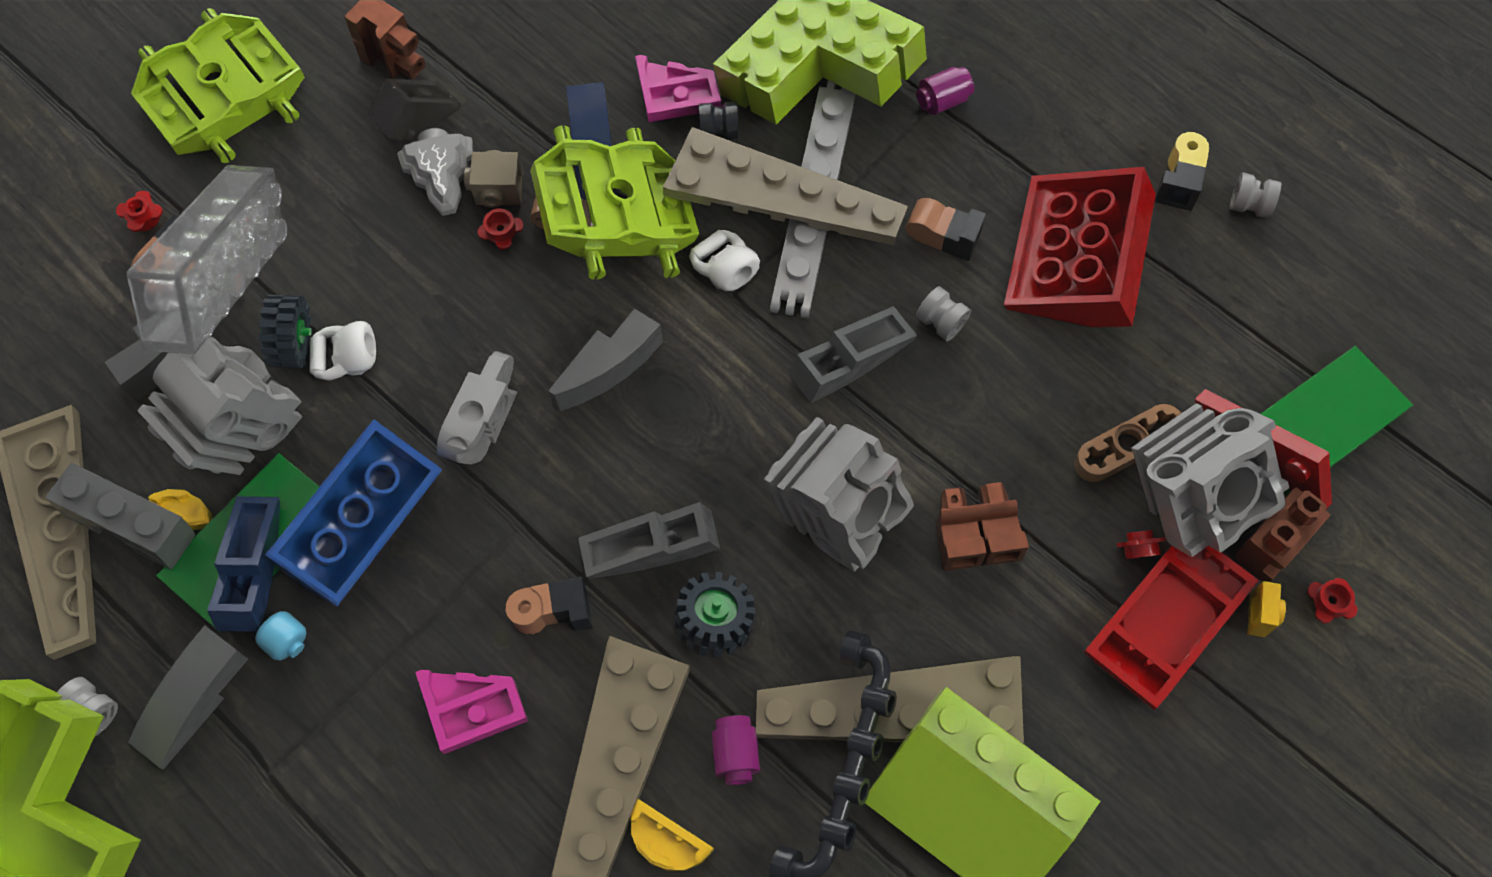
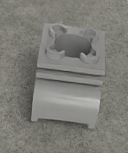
[138,334,302,475]
[1131,403,1289,557]
[764,417,914,572]

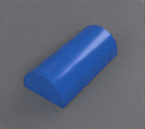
[265,419,442,606]

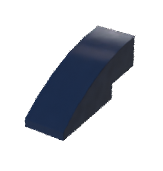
[566,82,618,200]
[207,496,281,632]

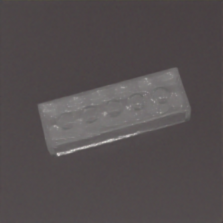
[126,165,287,354]

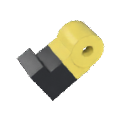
[1155,132,1209,211]

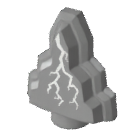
[397,128,474,216]

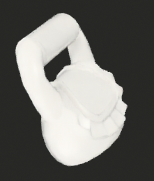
[689,230,760,291]
[310,321,376,381]

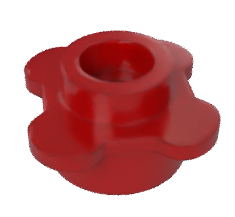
[116,191,163,232]
[478,208,524,249]
[1116,530,1166,559]
[1307,578,1358,624]

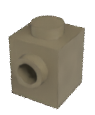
[464,150,524,208]

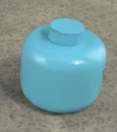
[255,611,307,661]

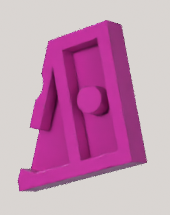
[635,55,721,122]
[415,670,528,754]

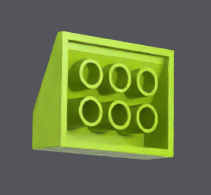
[865,687,1101,877]

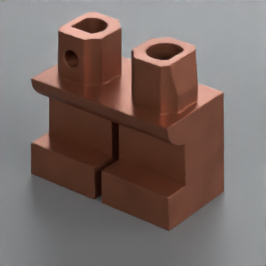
[344,0,426,80]
[936,482,1029,571]
[1233,487,1331,582]

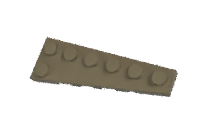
[663,127,908,245]
[0,405,96,660]
[552,636,690,877]
[756,656,1024,743]

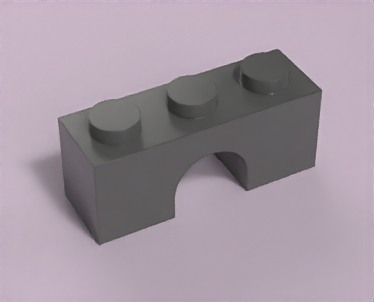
[45,462,196,570]

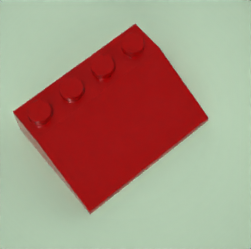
[1004,167,1156,327]

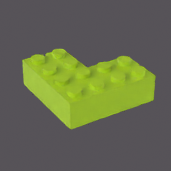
[713,0,927,125]
[0,679,141,877]

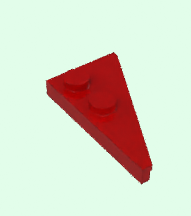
[1195,389,1332,510]

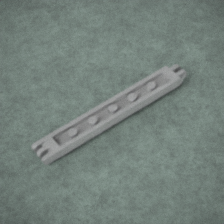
[770,80,856,319]

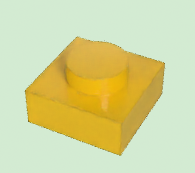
[1247,581,1286,637]

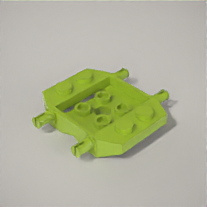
[131,8,305,163]
[530,126,699,280]

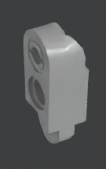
[437,351,517,464]

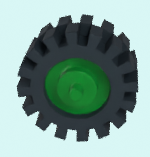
[259,295,312,368]
[674,572,755,658]

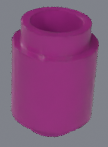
[916,67,974,115]
[712,715,760,785]

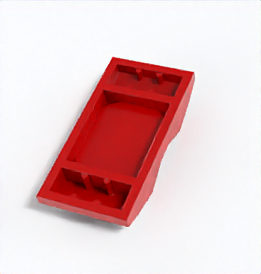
[1083,546,1259,711]

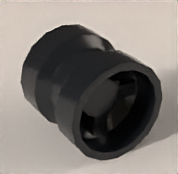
[699,102,738,140]

